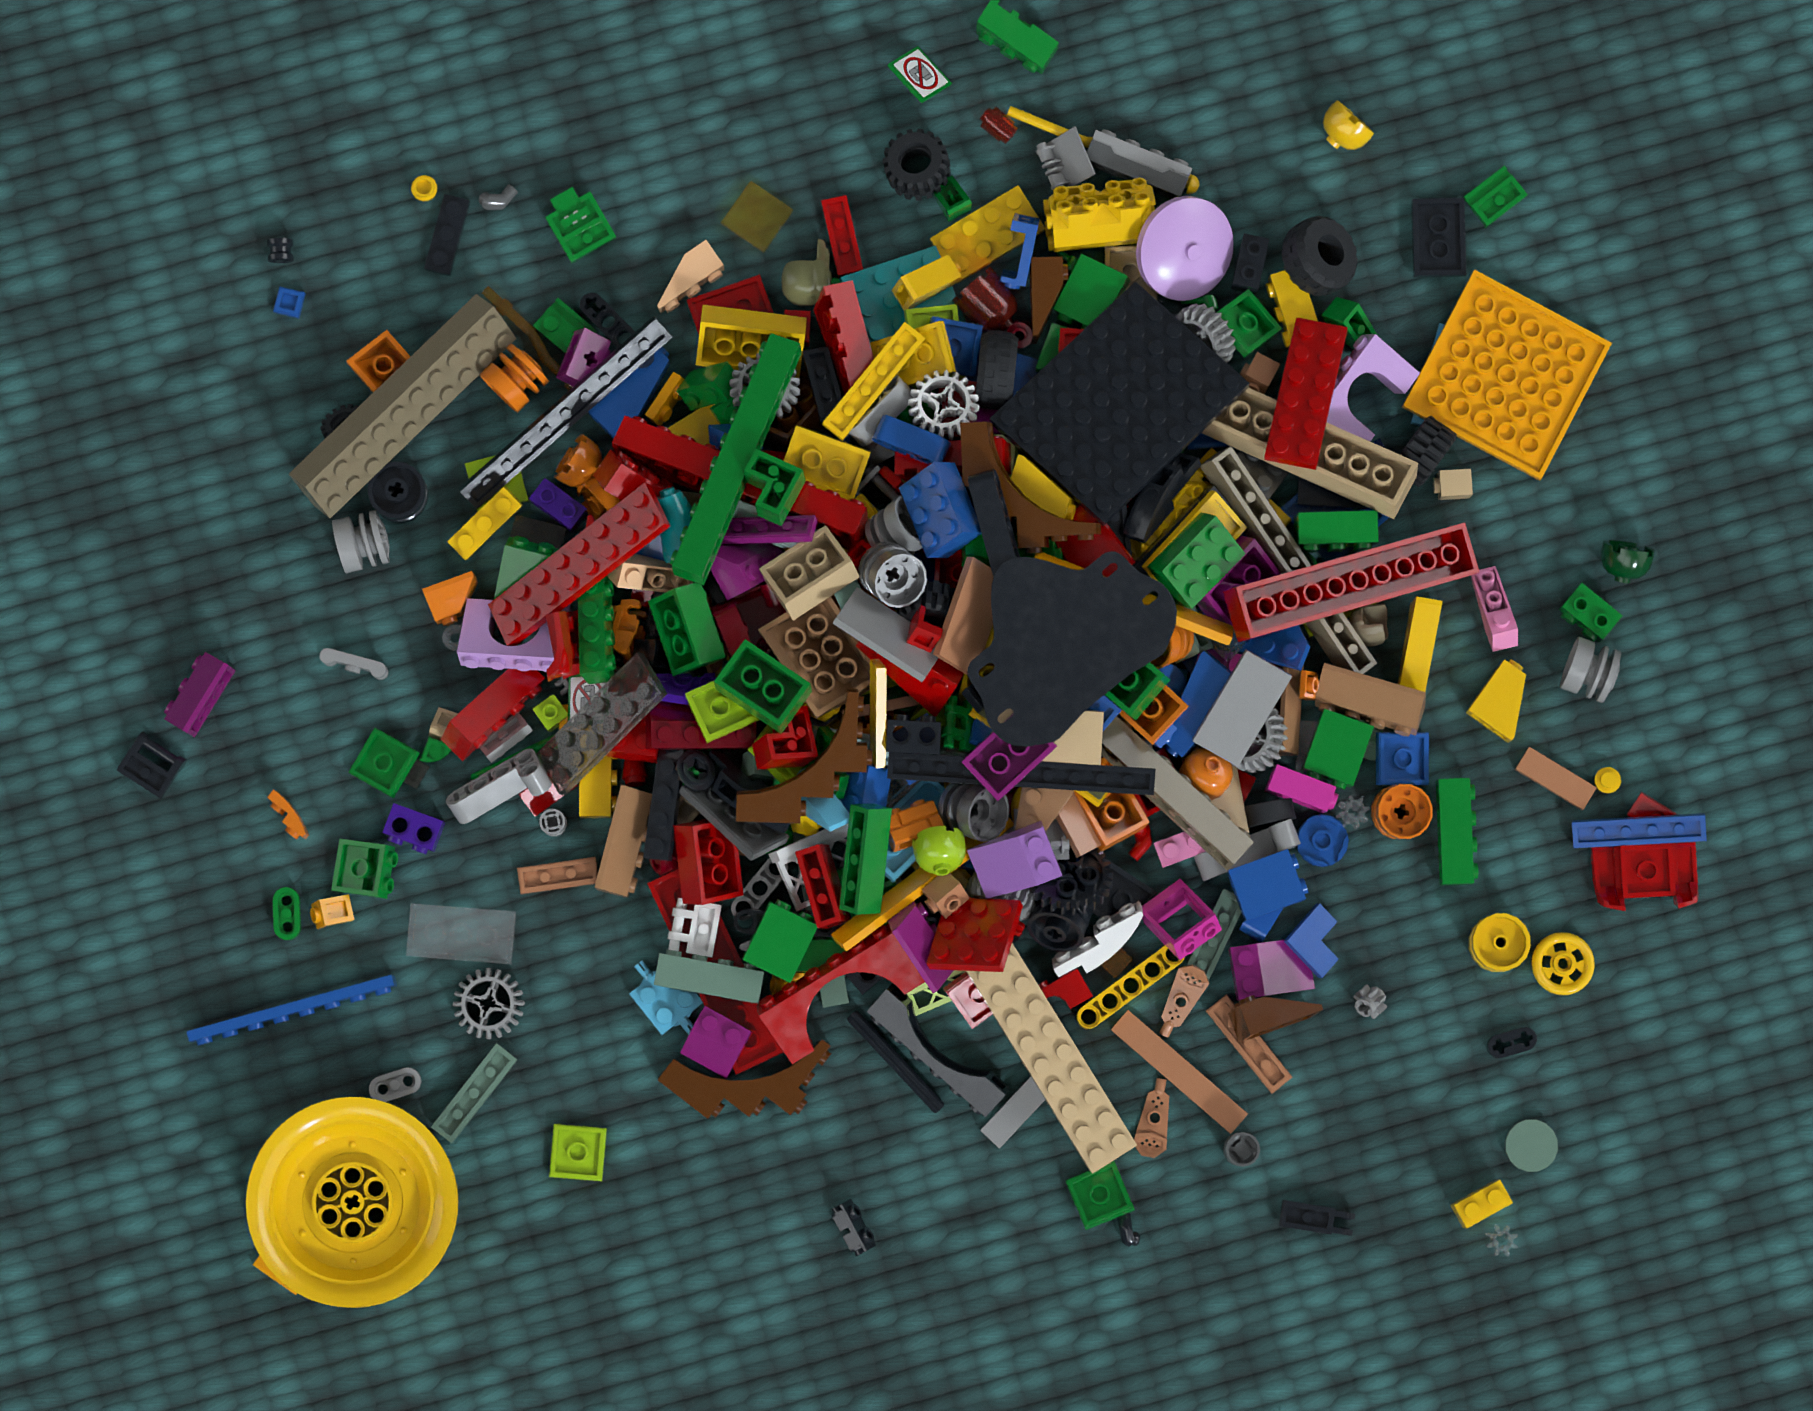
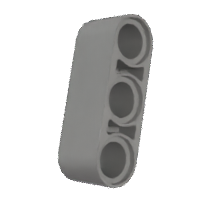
[849,375,913,447]
[731,858,789,921]

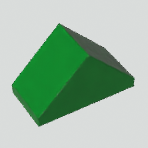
[933,175,972,223]

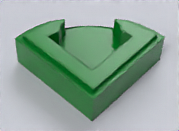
[420,736,451,762]

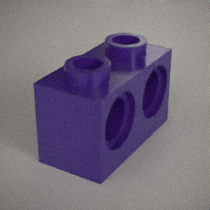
[529,478,588,533]
[382,803,445,854]

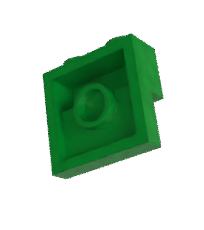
[1216,289,1282,358]
[331,839,398,899]

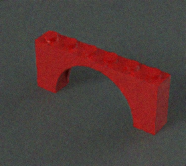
[756,924,925,1064]

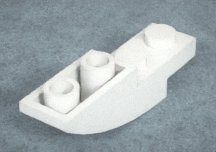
[1052,901,1143,977]

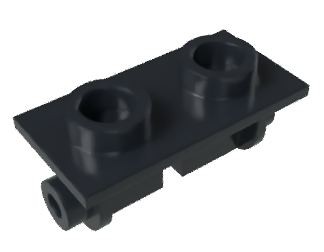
[831,1199,876,1256]

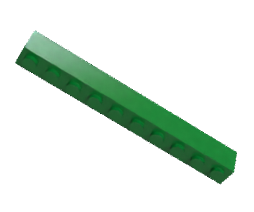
[670,333,802,585]

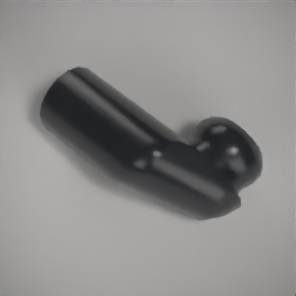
[1117,1212,1140,1247]

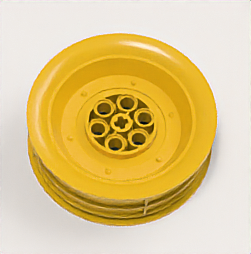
[246,1097,458,1308]

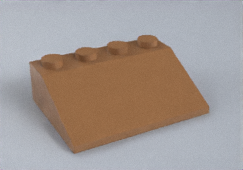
[758,596,870,719]

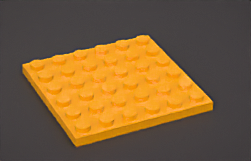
[1402,269,1612,481]

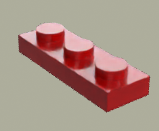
[821,195,863,277]

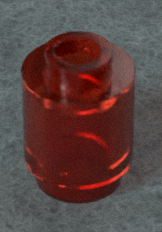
[980,106,1019,144]

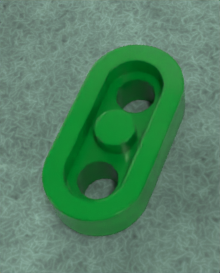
[273,887,301,940]

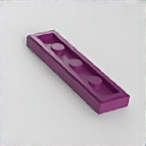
[721,515,818,544]

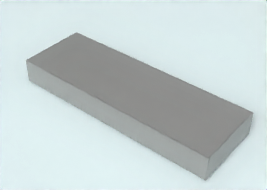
[980,1077,1045,1149]

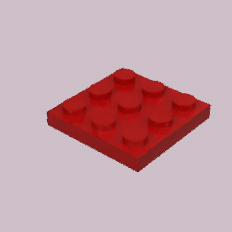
[926,898,1023,972]

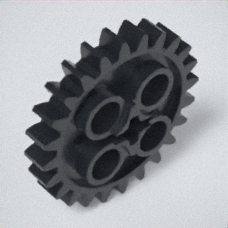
[1029,844,1113,916]

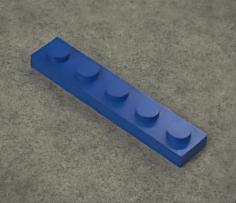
[1572,813,1707,848]

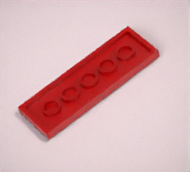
[1264,317,1348,470]

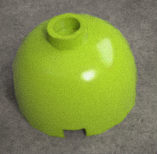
[912,826,966,876]

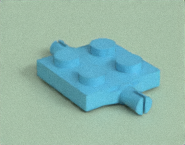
[629,960,703,1036]

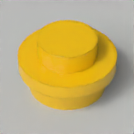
[411,175,437,201]
[1594,767,1621,793]

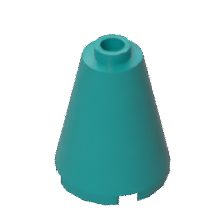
[657,487,692,563]

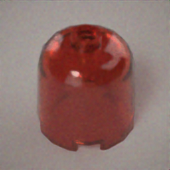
[952,266,1018,333]

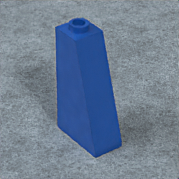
[587,347,670,439]
[1165,651,1232,758]

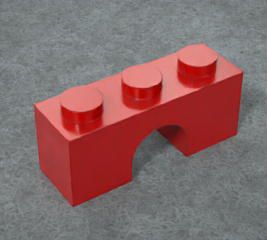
[1039,969,1093,1010]

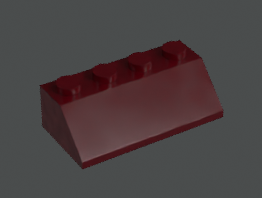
[645,696,756,750]

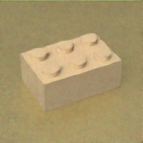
[759,525,860,620]

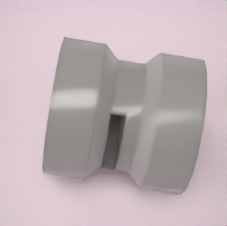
[539,809,567,836]

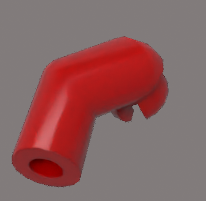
[1128,825,1153,861]

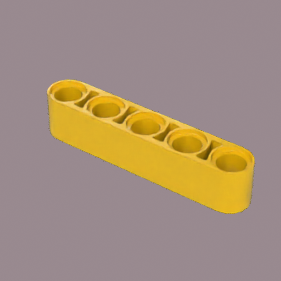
[1076,946,1185,1029]

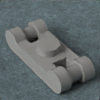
[320,648,389,680]

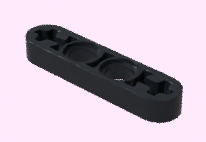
[580,292,654,368]

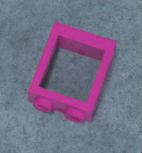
[1264,764,1339,813]
[1142,879,1222,960]

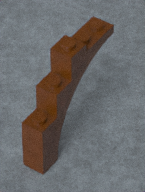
[960,421,1101,554]
[736,689,872,823]
[658,1040,832,1119]

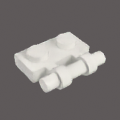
[667,898,722,958]

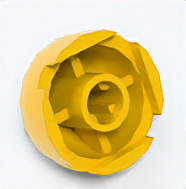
[1323,100,1374,150]

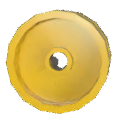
[1469,913,1530,972]

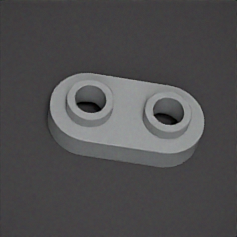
[369,1068,422,1102]

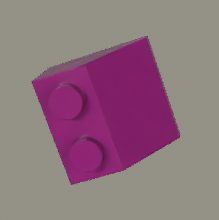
[680,1006,752,1079]

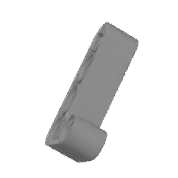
[446,748,552,824]
[1194,819,1301,881]

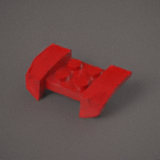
[546,610,580,682]
[1591,842,1699,911]

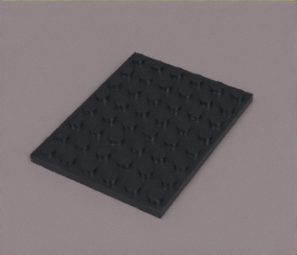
[989,281,1250,526]

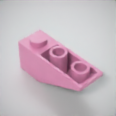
[1471,566,1518,652]

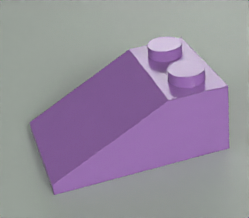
[967,821,1062,899]

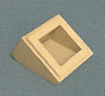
[429,707,458,741]

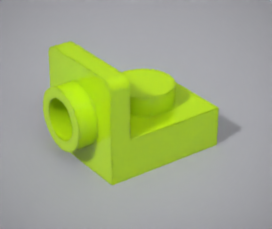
[533,695,568,732]

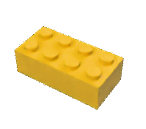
[696,305,807,378]

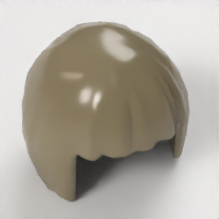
[1349,604,1389,646]

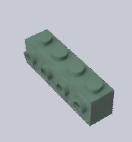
[654,949,765,1004]

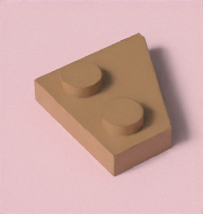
[1015,787,1074,832]

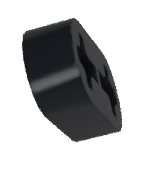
[1487,1027,1537,1058]

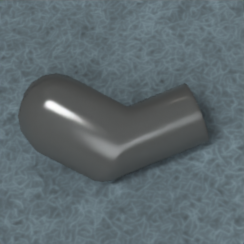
[479,184,518,210]

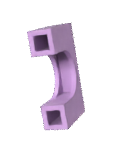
[1327,334,1420,441]
[457,598,572,672]

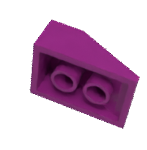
[1228,940,1315,1001]

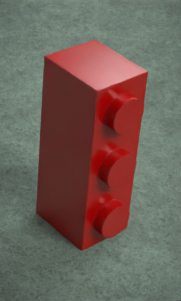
[795,844,851,928]

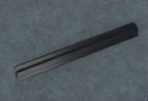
[847,1011,944,1113]

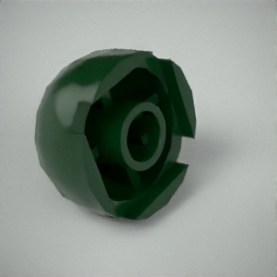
[1601,540,1655,583]

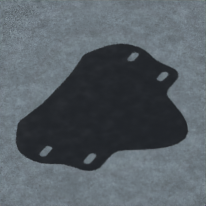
[967,551,1177,747]

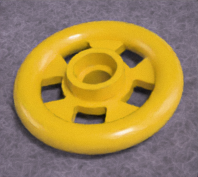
[1532,932,1595,995]

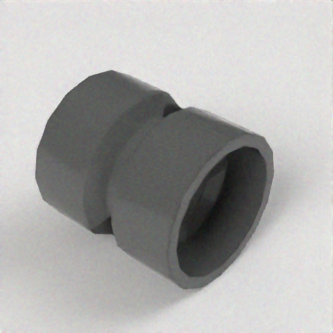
[1223,1132,1260,1167]

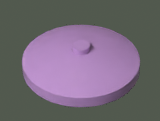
[1136,196,1233,301]

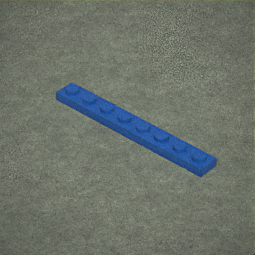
[186,975,397,1046]

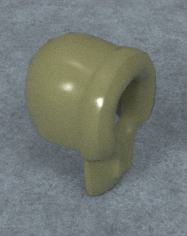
[781,239,832,306]

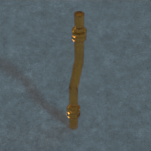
[482,286,573,391]

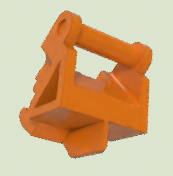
[612,599,648,669]

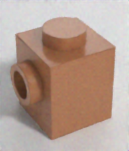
[1240,352,1280,394]
[922,873,970,919]

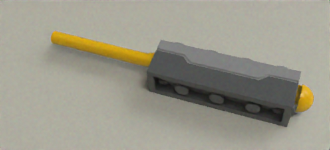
[1007,106,1199,199]

